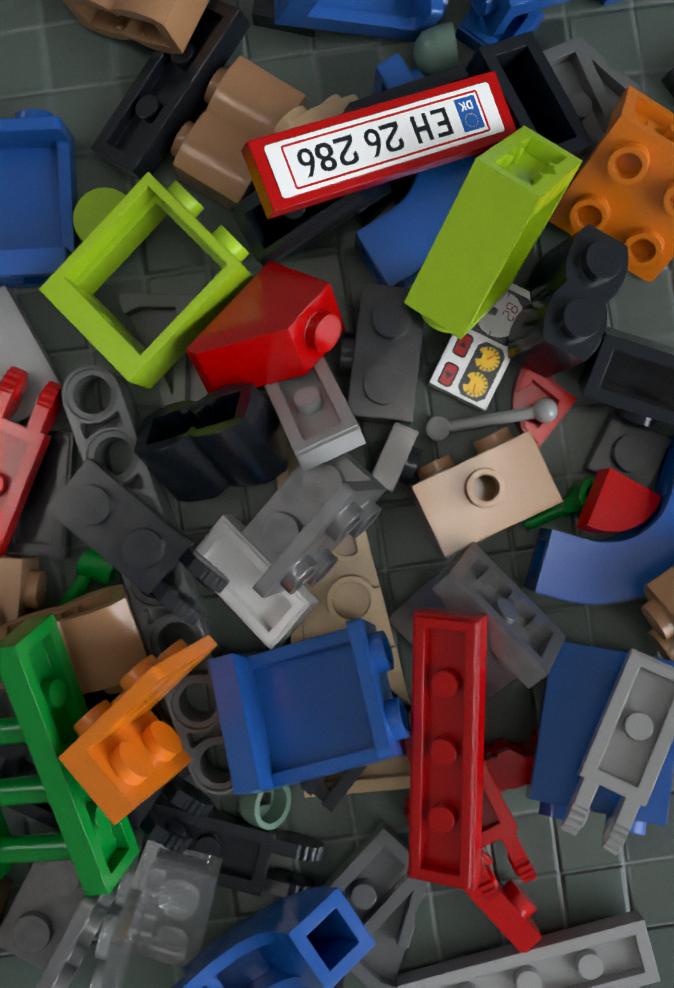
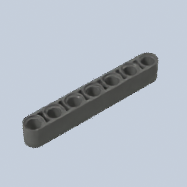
[61,365,233,795]

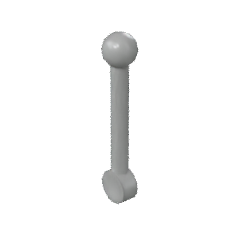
[426,398,558,441]

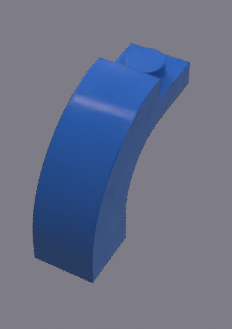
[355,53,474,288]
[523,435,674,604]
[171,886,377,988]

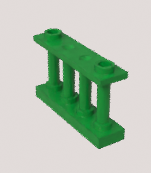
[0,614,140,896]

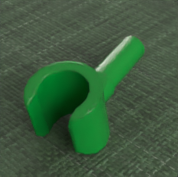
[522,477,595,531]
[56,548,118,607]

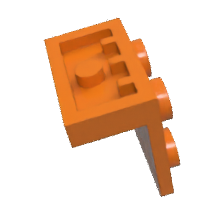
[549,85,674,282]
[58,635,218,825]

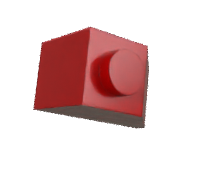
[185,261,346,394]

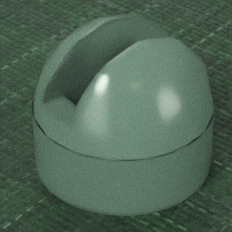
[413,21,460,76]
[236,786,291,830]

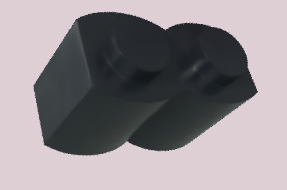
[507,224,629,378]
[133,382,291,502]

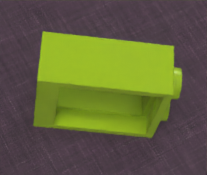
[404,125,582,340]
[39,172,255,389]

